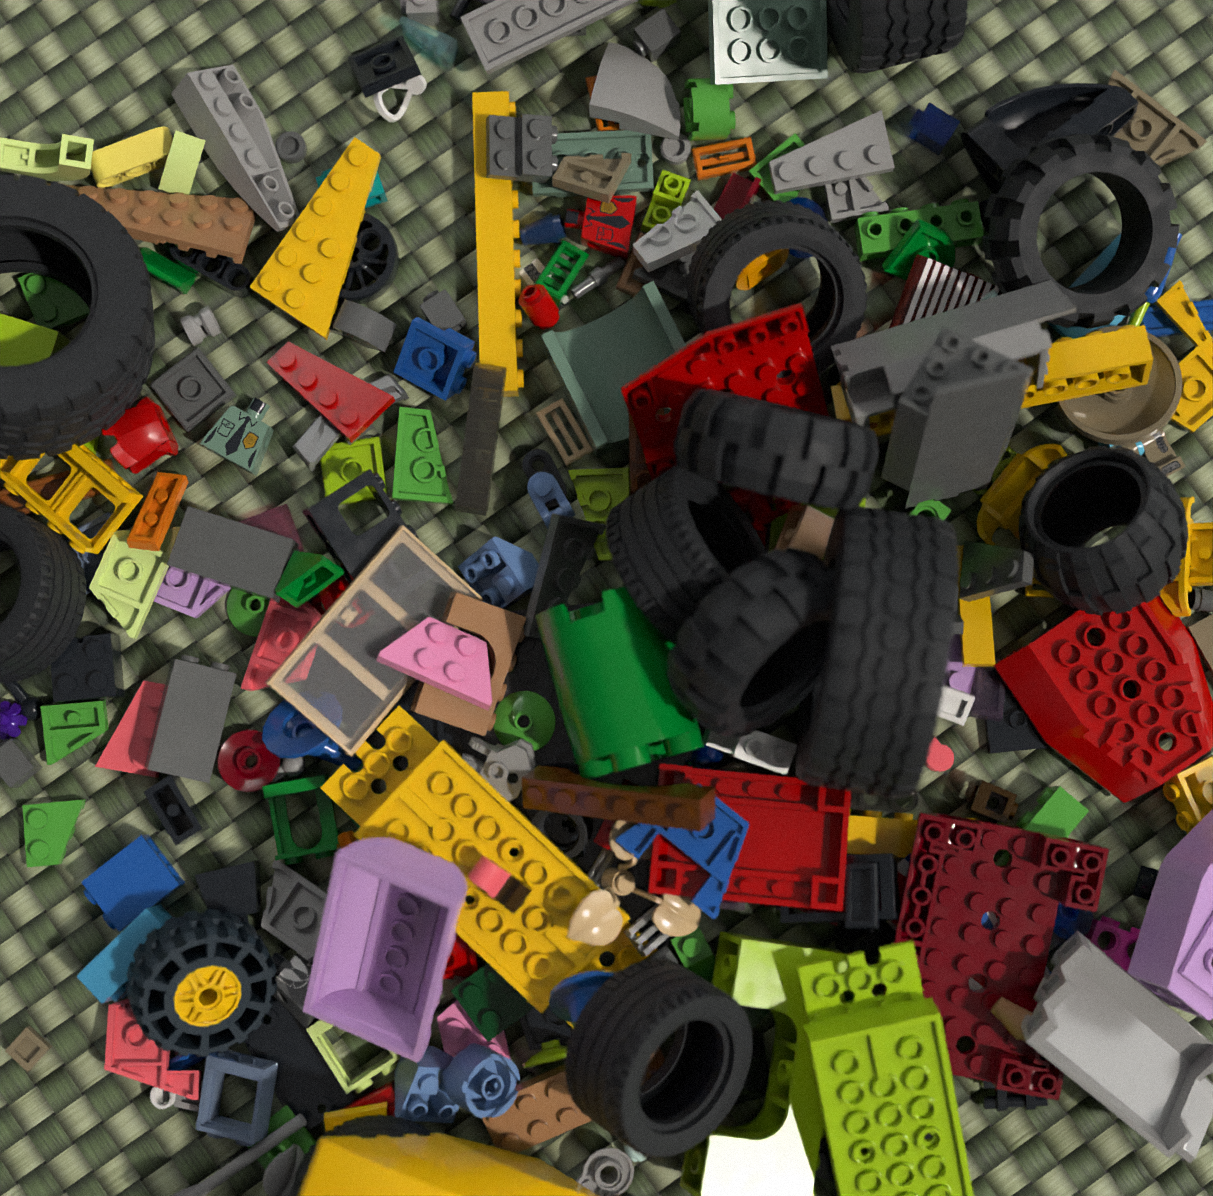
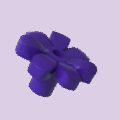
[0,701,27,740]

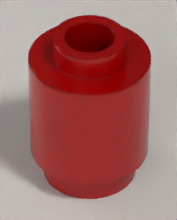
[518,284,559,329]

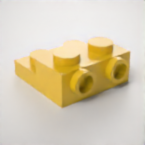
[1163,755,1213,834]

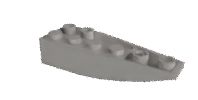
[171,65,299,232]

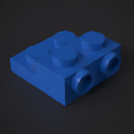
[394,317,477,401]

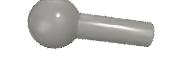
[254,756,306,792]

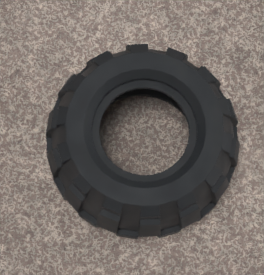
[1018,446,1188,615]

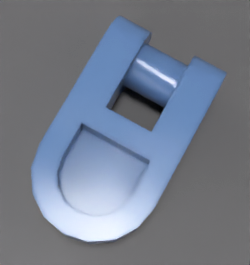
[527,472,575,529]

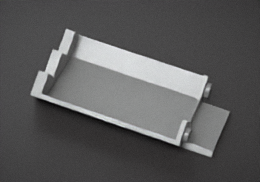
[1021,930,1213,1164]

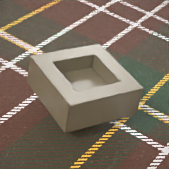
[5,1026,53,1072]

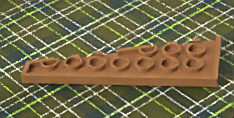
[48,184,257,264]

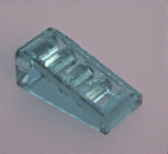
[399,16,459,70]

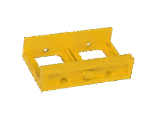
[0,444,143,554]

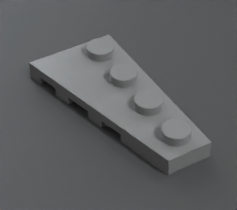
[768,110,895,195]

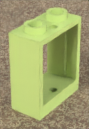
[306,1020,401,1094]

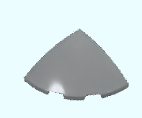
[589,42,681,140]

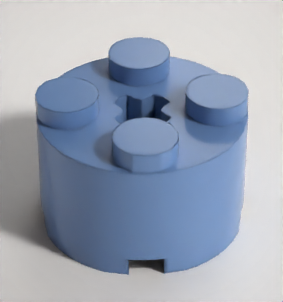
[442,1043,520,1118]

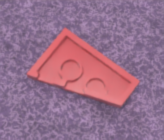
[95,681,165,778]

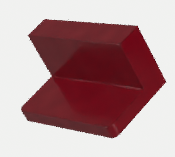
[713,172,761,219]

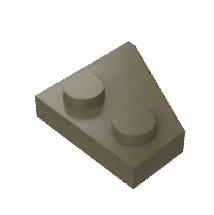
[552,153,631,204]

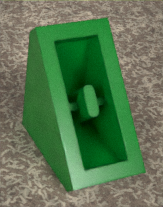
[275,551,344,608]

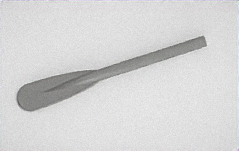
[171,1114,307,1196]

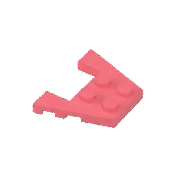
[104,999,202,1101]

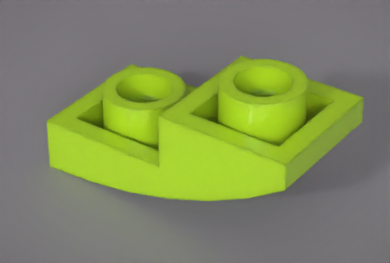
[641,170,691,233]

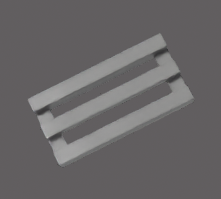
[624,903,669,957]

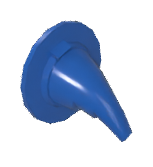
[262,690,362,771]
[549,971,615,1027]

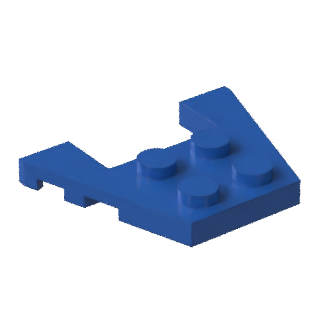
[614,783,749,920]

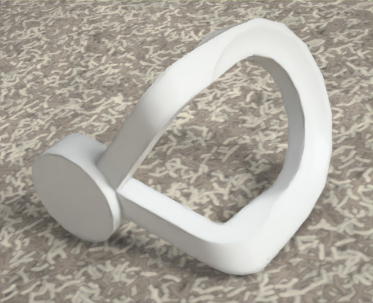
[374,75,427,123]

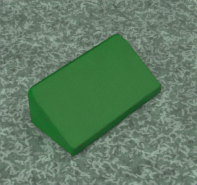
[140,247,197,295]

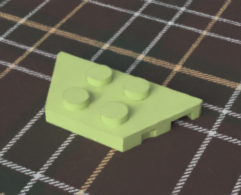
[89,527,180,639]

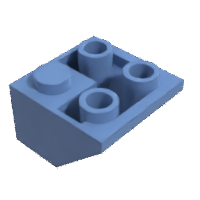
[458,537,539,609]
[395,1046,459,1123]

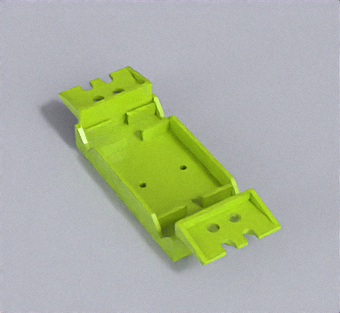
[797,940,974,1196]

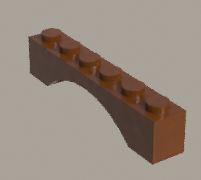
[522,765,715,832]

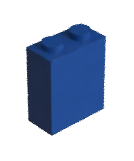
[81,834,185,932]

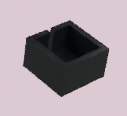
[50,633,125,703]

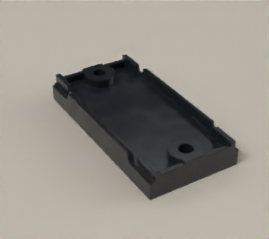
[244,1000,356,1131]

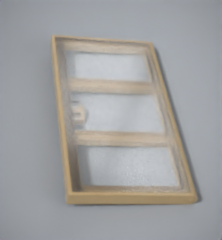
[265,525,483,757]

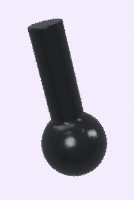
[2,681,44,721]

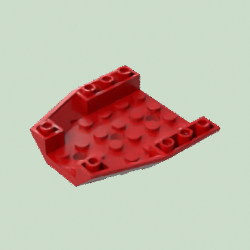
[621,303,829,483]
[993,595,1213,803]

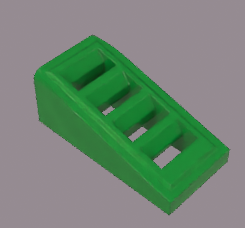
[534,240,589,307]

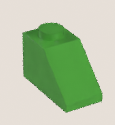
[670,927,716,983]

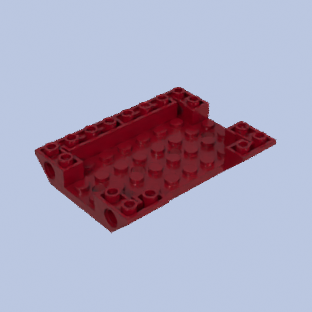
[883,812,1109,1101]

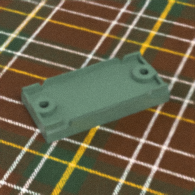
[532,130,654,197]

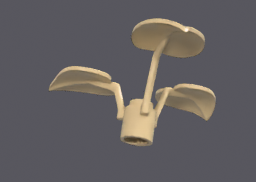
[567,820,701,945]

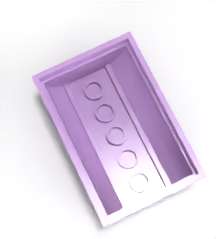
[303,838,467,1063]

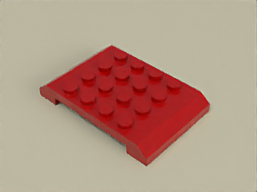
[648,764,851,911]

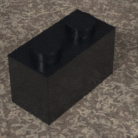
[143,775,210,846]

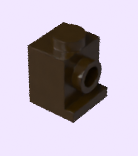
[965,780,1018,824]

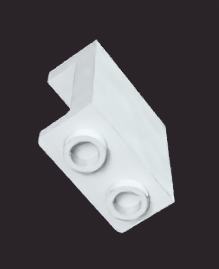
[702,729,797,774]

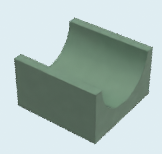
[541,281,686,458]

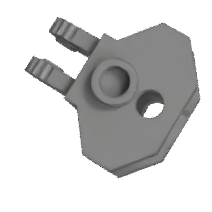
[462,737,537,801]

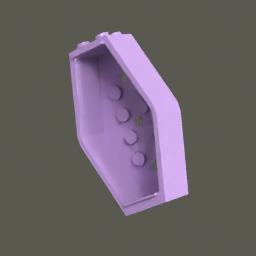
[1127,809,1213,1021]

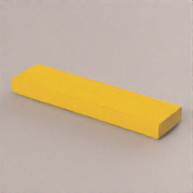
[956,545,995,667]

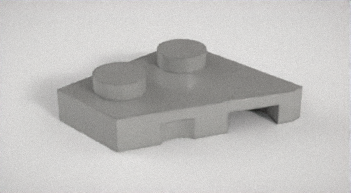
[823,177,889,223]

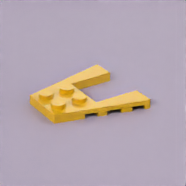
[1155,280,1213,433]

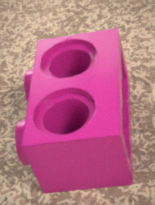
[1084,916,1140,971]

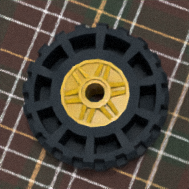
[126,909,277,1057]

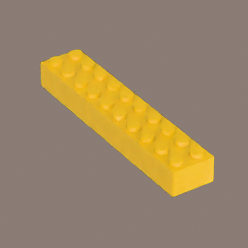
[831,325,1153,436]

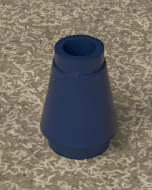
[519,213,566,246]

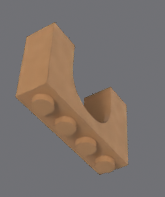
[409,592,526,736]

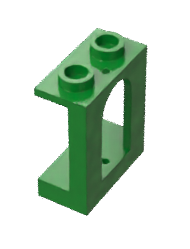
[262,774,340,865]

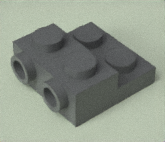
[486,114,558,183]

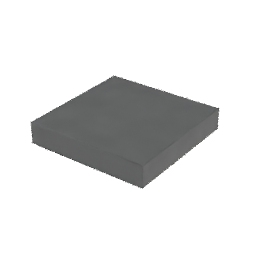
[150,347,237,433]

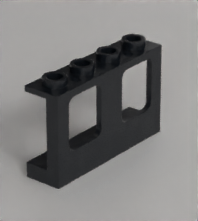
[302,469,435,615]

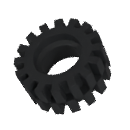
[833,921,894,964]

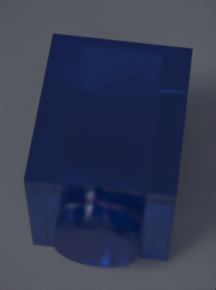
[909,102,960,156]

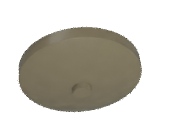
[1057,326,1182,445]

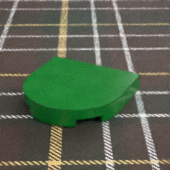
[882,219,956,284]

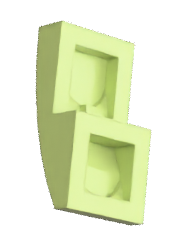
[158,130,206,195]

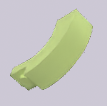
[0,134,94,181]

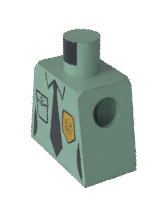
[200,397,273,476]

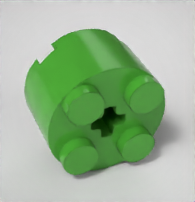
[683,78,736,141]

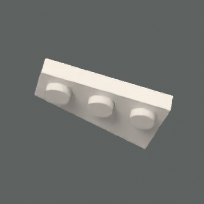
[633,190,722,272]

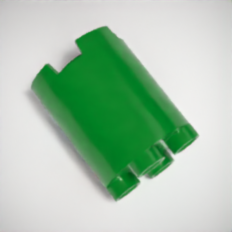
[535,586,704,779]

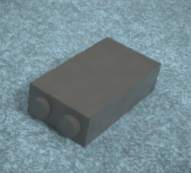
[167,506,300,603]
[144,654,237,783]

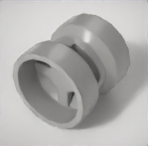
[180,306,222,346]

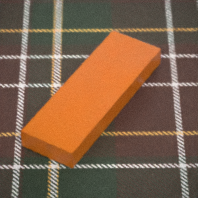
[127,472,189,551]

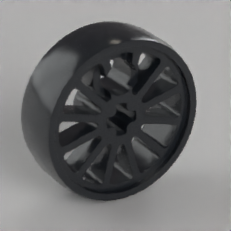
[338,213,399,304]

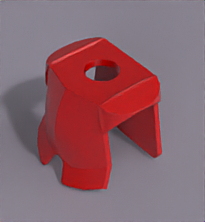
[101,396,179,474]

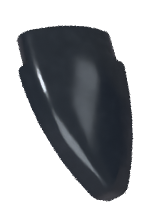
[961,83,1138,195]

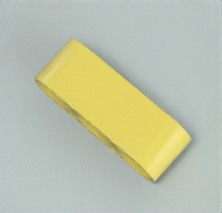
[91,127,173,188]

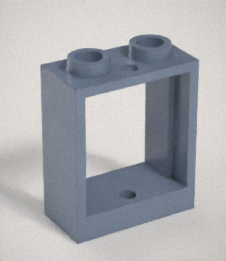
[196,1050,278,1146]

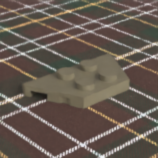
[1108,70,1207,166]

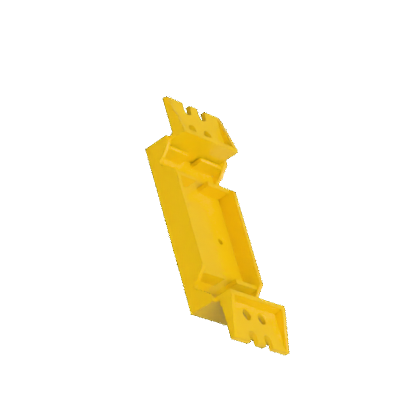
[321,705,658,1028]

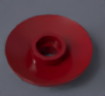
[218,730,280,792]

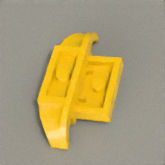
[977,444,1067,545]
[1160,496,1213,617]

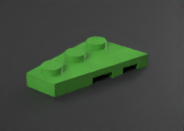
[391,407,453,505]

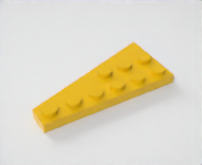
[250,137,381,340]

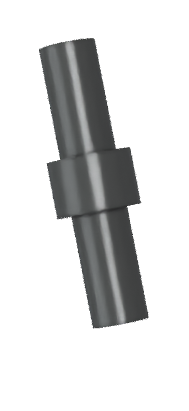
[570,256,625,299]

